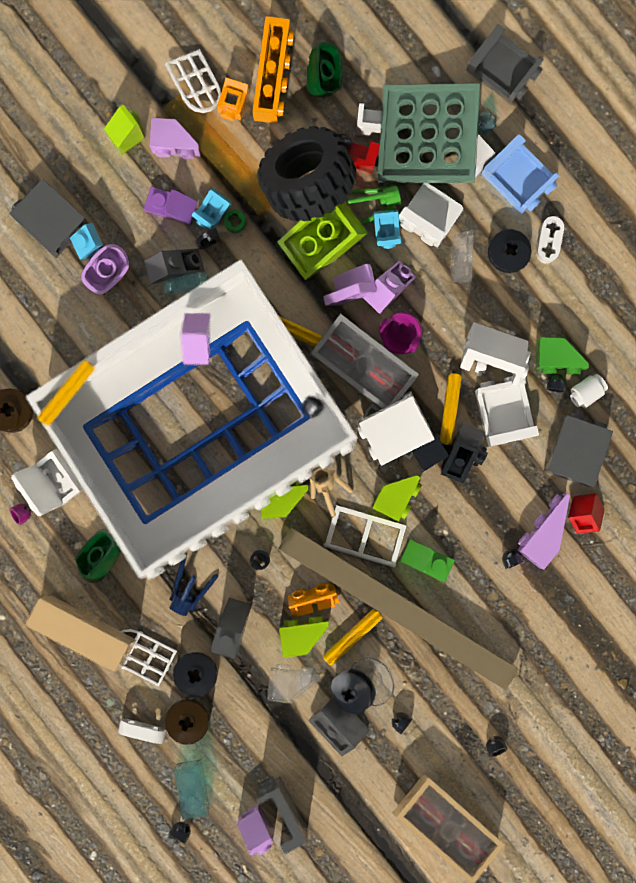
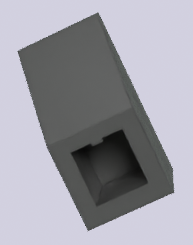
[144,249,205,284]

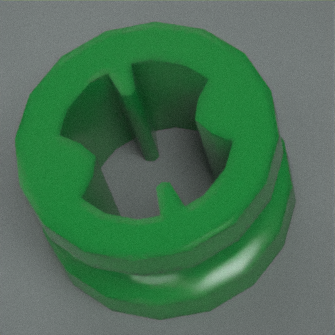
[224,209,246,233]

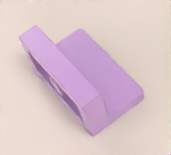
[324,264,377,306]

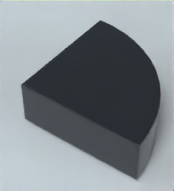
[195,227,221,250]

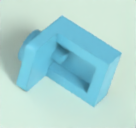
[192,188,233,229]
[373,209,402,249]
[70,223,103,259]

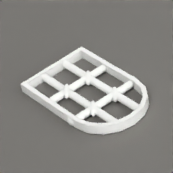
[165,50,221,113]
[120,629,177,687]

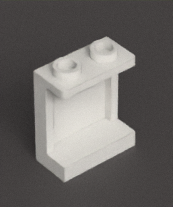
[460,322,531,386]
[475,376,539,447]
[357,391,434,465]

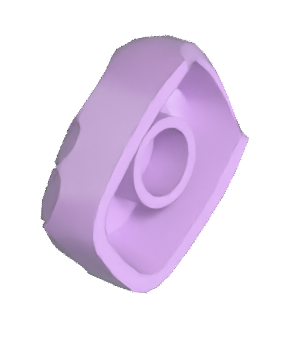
[80,244,129,294]

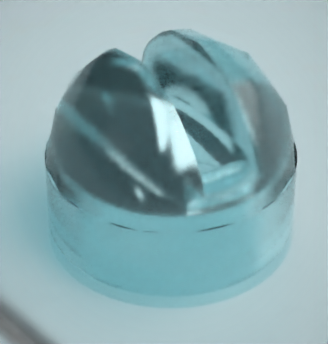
[478,111,496,133]

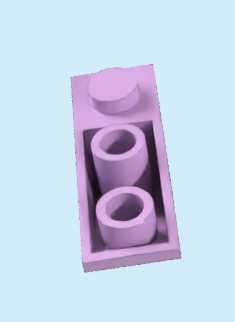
[517,493,570,570]

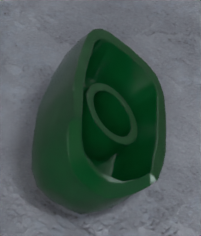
[307,41,343,98]
[75,529,122,583]

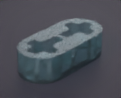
[162,272,209,295]

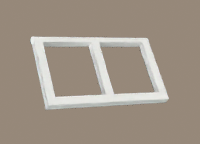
[323,505,406,568]

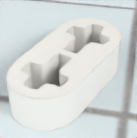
[536,216,564,263]
[118,719,166,744]

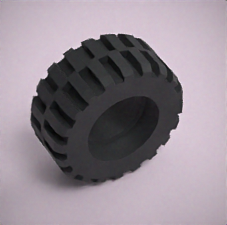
[257,126,357,221]

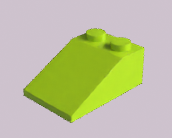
[278,201,368,280]

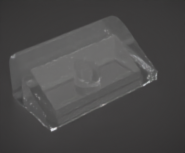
[450,231,474,284]

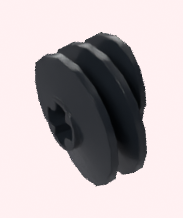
[487,229,532,273]
[173,652,218,698]
[331,668,376,714]

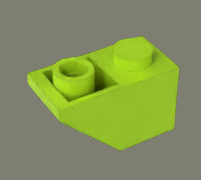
[104,104,145,155]
[371,475,422,522]
[261,481,308,519]
[279,616,329,658]

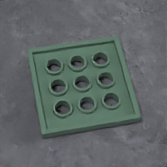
[377,83,481,183]

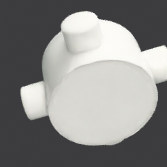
[474,360,487,376]

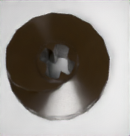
[0,388,34,433]
[165,699,210,745]

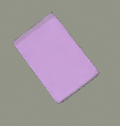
[181,313,211,365]

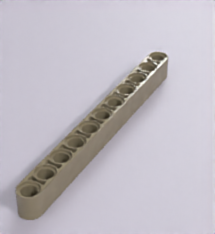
[279,527,519,690]

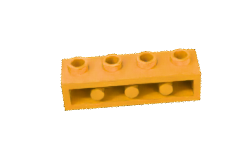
[252,16,294,124]

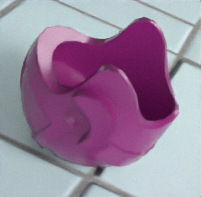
[379,312,422,354]

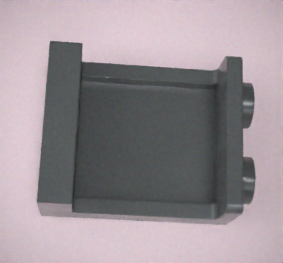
[466,24,544,104]
[9,179,89,258]
[543,413,613,487]
[256,776,308,855]

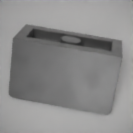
[308,696,369,756]

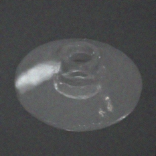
[351,657,394,706]

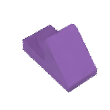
[144,187,198,225]

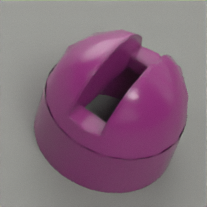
[10,503,31,525]

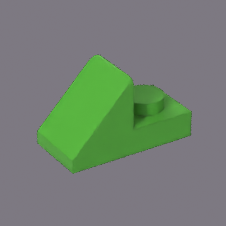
[400,539,455,582]

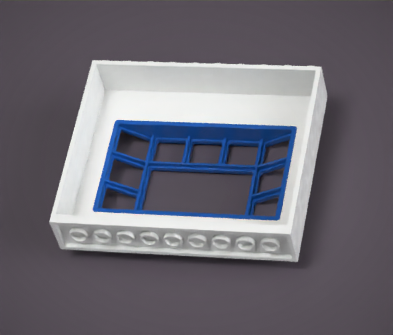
[26,260,357,579]

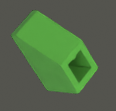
[535,337,589,375]

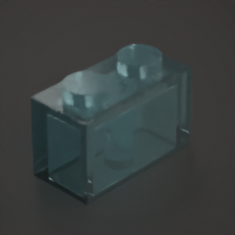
[174,759,210,820]

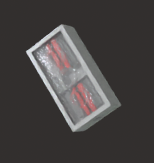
[310,314,419,409]

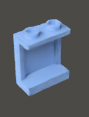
[481,134,560,214]

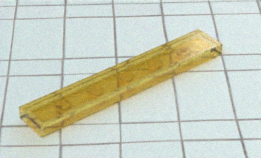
[163,93,271,216]

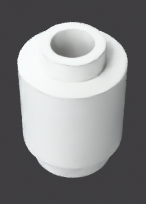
[570,374,608,408]

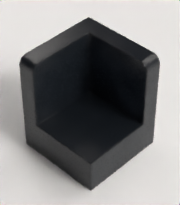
[412,435,449,472]

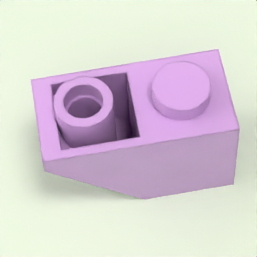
[150,118,201,159]
[362,261,416,314]
[237,804,275,856]

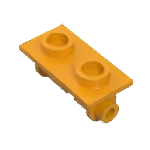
[287,583,339,617]

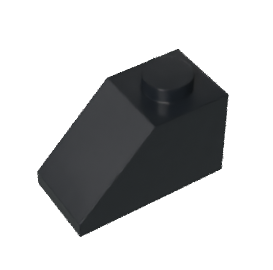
[440,423,485,483]

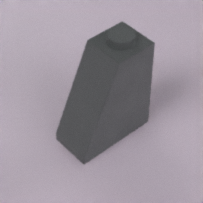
[210,598,252,659]

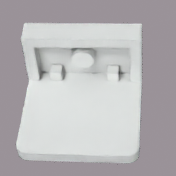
[399,183,463,248]
[11,449,84,516]

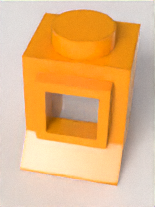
[217,77,250,121]

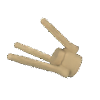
[309,468,353,517]

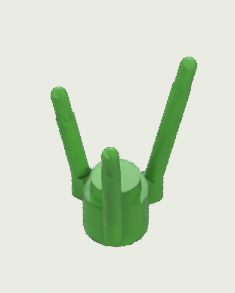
[348,185,401,226]

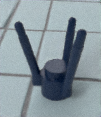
[169,553,218,616]

